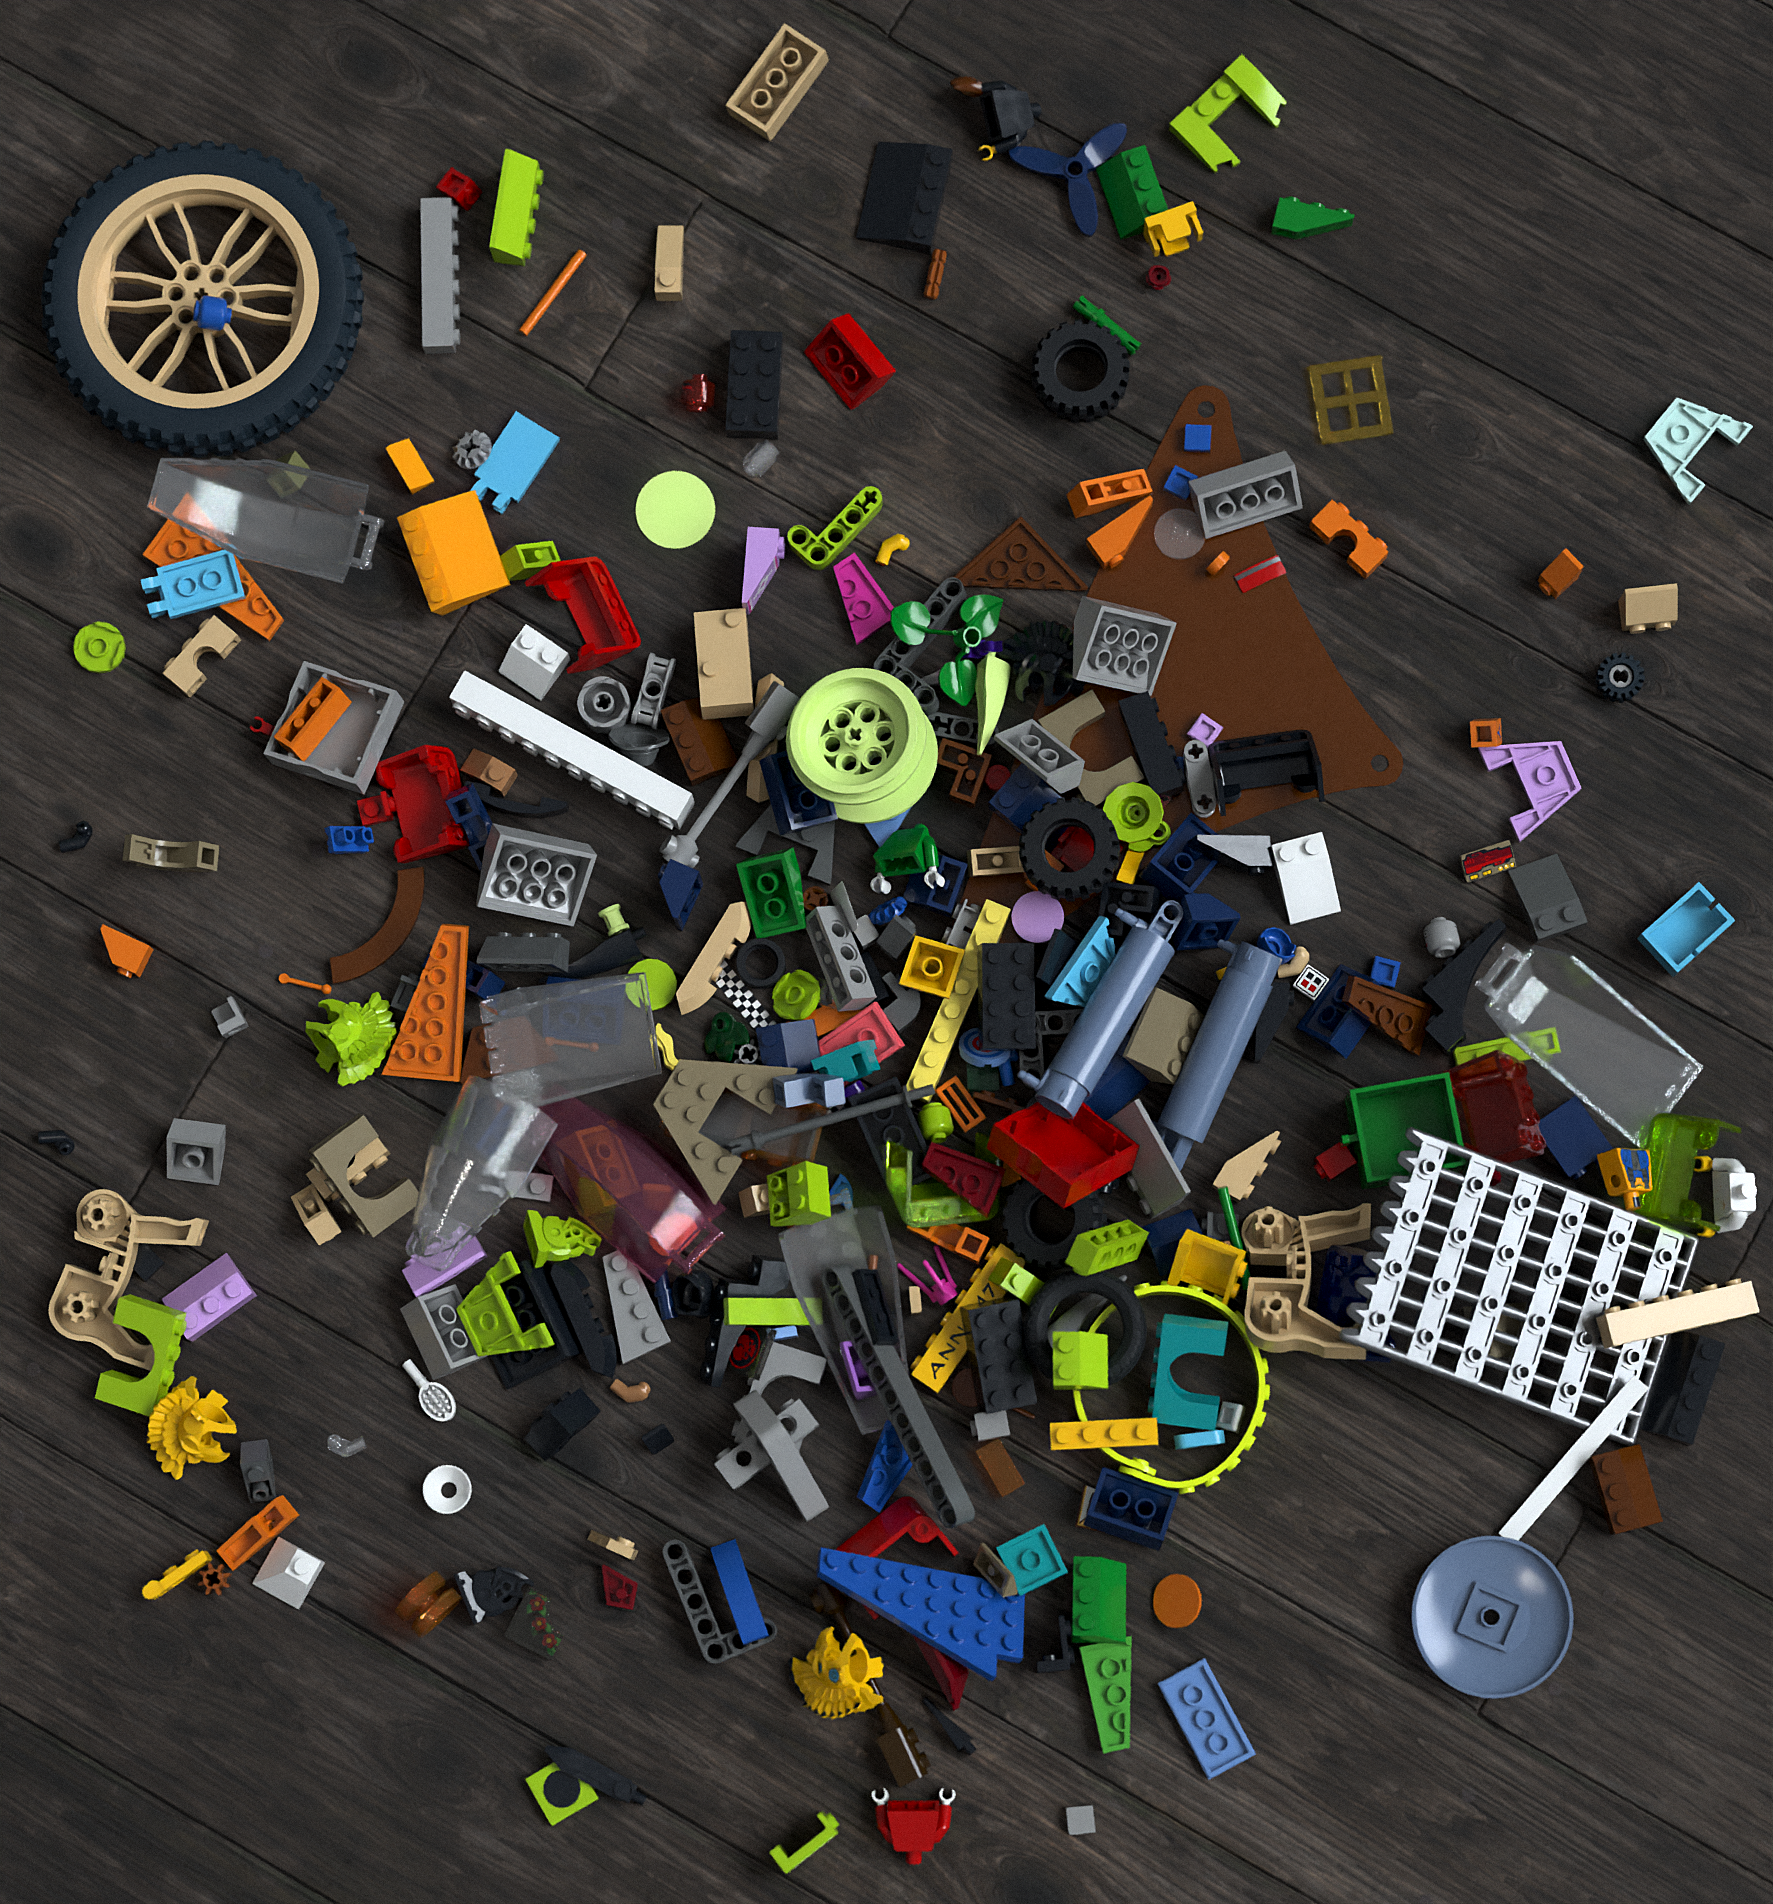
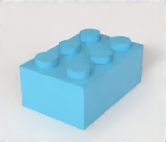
[1637,882,1735,977]

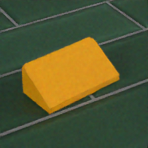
[385,438,434,495]

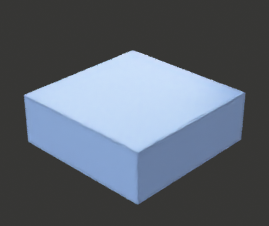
[770,1325,798,1342]

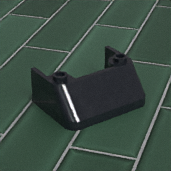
[1208,729,1325,816]

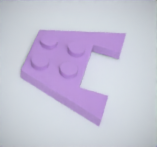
[1478,741,1582,843]

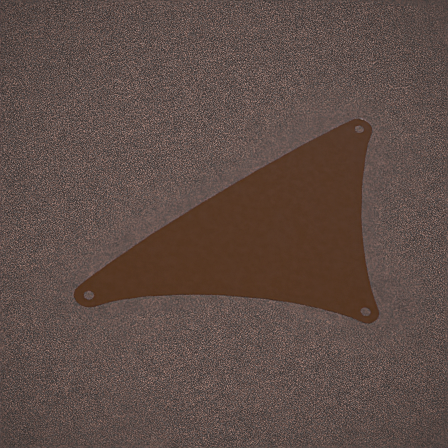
[951,385,1403,1000]

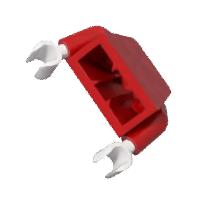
[872,1788,955,1864]

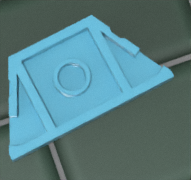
[1045,916,1116,1007]

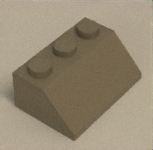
[1123,987,1204,1085]

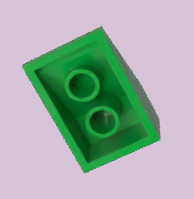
[736,847,806,938]

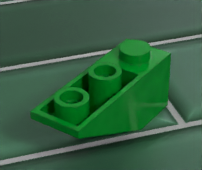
[1271,196,1354,240]

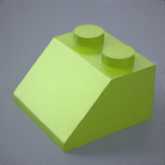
[1053,1331,1108,1390]

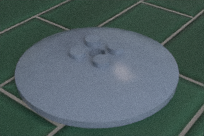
[1411,1536,1573,1698]

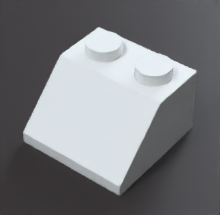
[498,624,571,701]

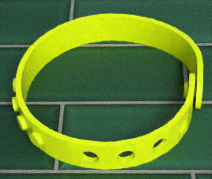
[1073,1281,1270,1494]

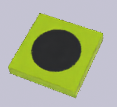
[526,1763,599,1826]

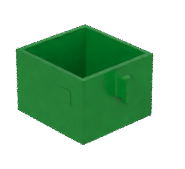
[1340,1072,1467,1190]

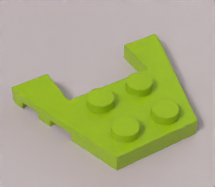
[456,1251,554,1357]

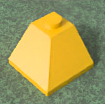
[899,935,965,999]

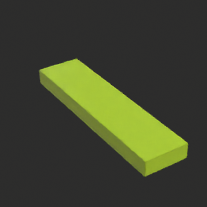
[1453,1027,1561,1075]
[724,1298,821,1326]

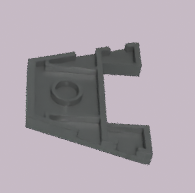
[736,805,836,886]

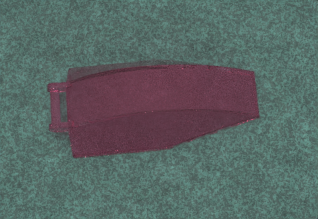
[520,1087,727,1284]

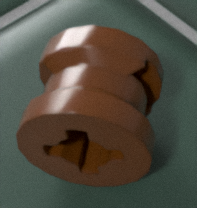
[803,886,829,913]

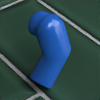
[998,1051,1019,1086]

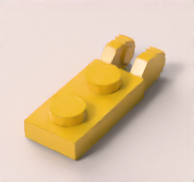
[142,1550,212,1600]

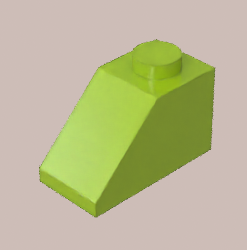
[500,541,561,581]

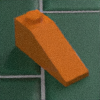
[1066,469,1153,518]
[1086,495,1153,569]

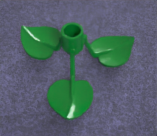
[890,595,1003,706]

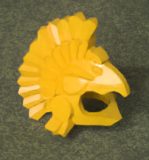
[147,1376,237,1480]

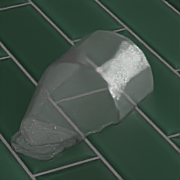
[406,1075,558,1271]

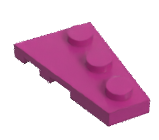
[833,552,894,645]

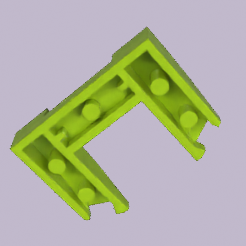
[1169,54,1286,173]

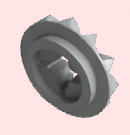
[452,430,492,469]

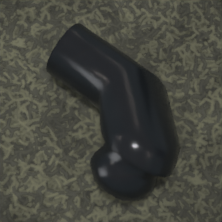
[59,821,93,853]

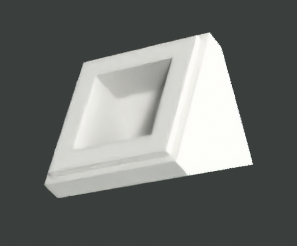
[1216,1402,1246,1434]

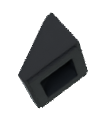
[641,1423,675,1455]

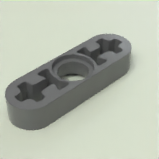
[927,712,999,747]

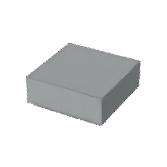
[1066,1805,1096,1835]

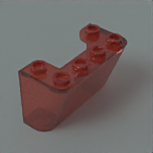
[1443,1049,1546,1164]

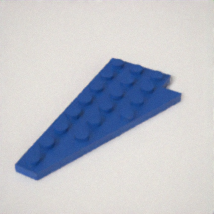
[817,1548,1025,1681]

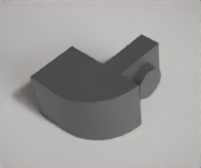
[882,971,921,1035]

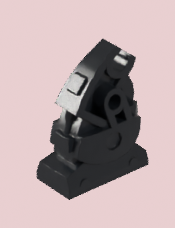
[454,1567,534,1626]

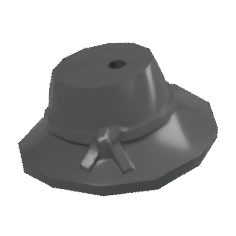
[609,724,671,766]

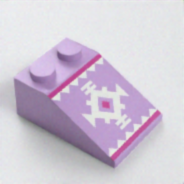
[742,527,785,615]

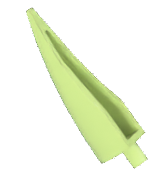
[975,652,1011,755]

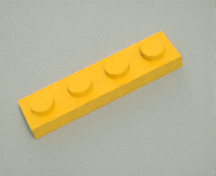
[1050,1418,1158,1451]

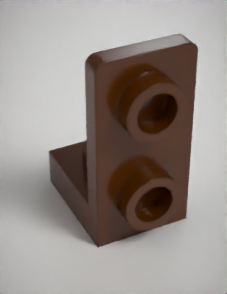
[973,1090,1024,1118]

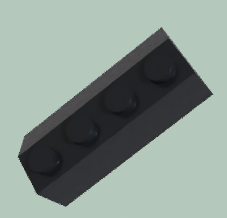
[1639,1331,1725,1446]

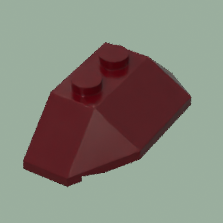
[912,1634,969,1711]

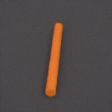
[519,249,587,336]

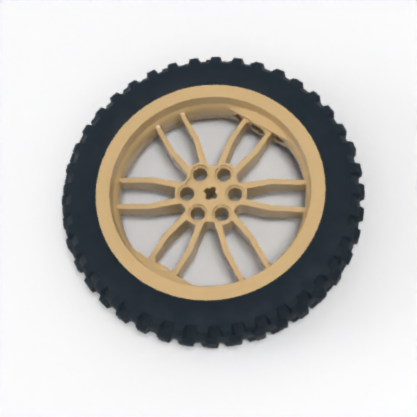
[41,141,364,457]

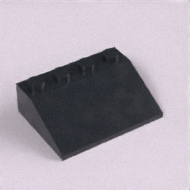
[856,142,953,255]
[463,1259,583,1390]

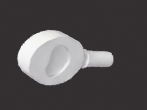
[402,1359,456,1422]

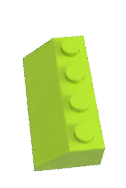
[489,149,543,266]

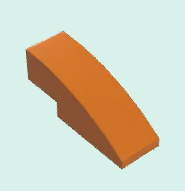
[216,1495,299,1571]

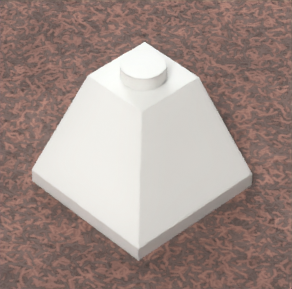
[252,1537,325,1609]

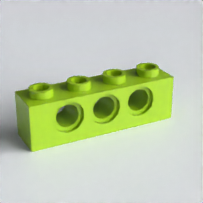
[1065,1220,1149,1276]

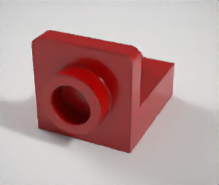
[436,167,482,211]
[357,791,397,827]

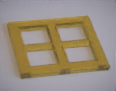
[1307,355,1394,445]

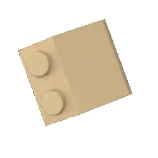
[1618,583,1678,634]

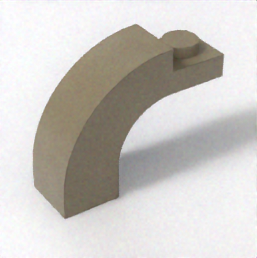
[123,834,219,872]

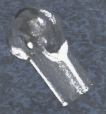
[327,1434,368,1458]

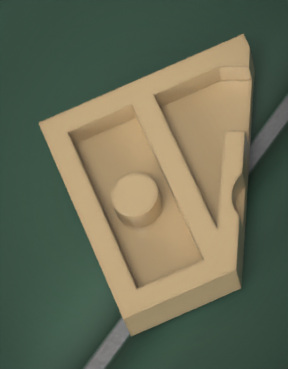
[587,1530,638,1560]

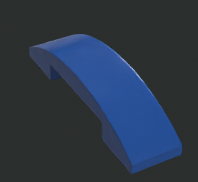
[710,1539,769,1645]

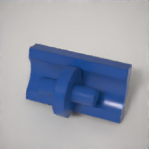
[324,826,374,854]

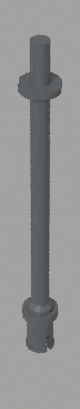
[728,1084,935,1156]

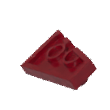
[922,1142,1006,1218]

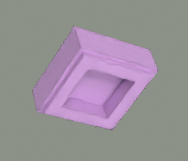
[1187,713,1223,750]

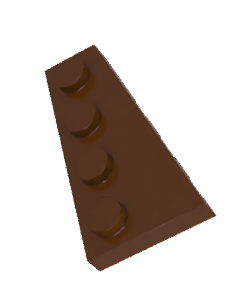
[1342,976,1432,1056]

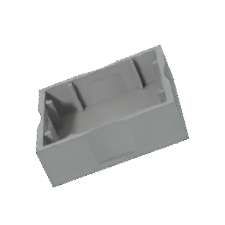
[263,661,404,795]

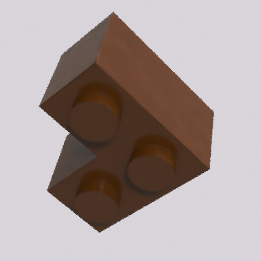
[936,738,992,809]

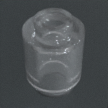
[742,439,780,478]

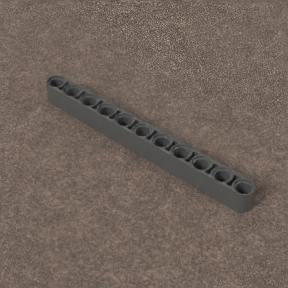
[821,1263,975,1529]

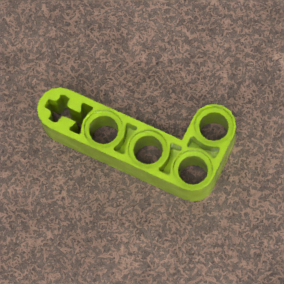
[787,486,883,570]

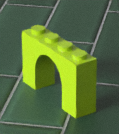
[95,1294,187,1416]

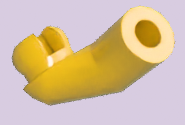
[875,534,910,566]

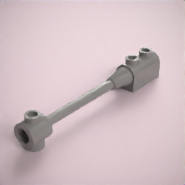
[659,680,800,868]

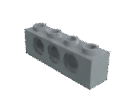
[805,905,877,1012]
[715,1399,820,1490]

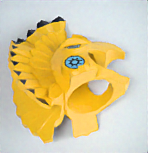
[788,1627,883,1719]

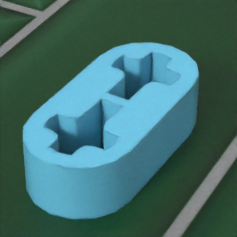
[1174,1430,1226,1450]

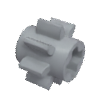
[734,1039,762,1065]

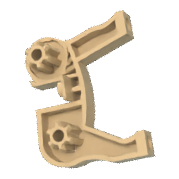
[49,1189,209,1371]
[1241,1203,1371,1360]

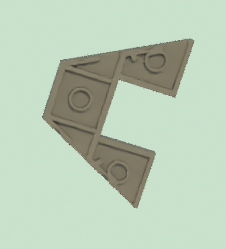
[652,1059,798,1205]

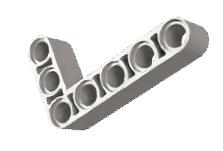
[733,1389,829,1522]

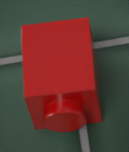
[1313,1142,1357,1182]

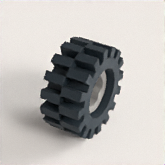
[1595,652,1645,703]

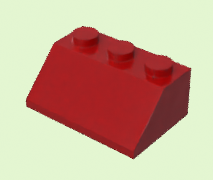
[804,313,896,410]

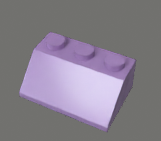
[402,1227,488,1297]
[162,1253,257,1342]

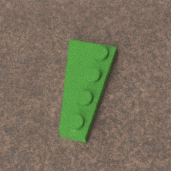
[1079,1636,1132,1753]

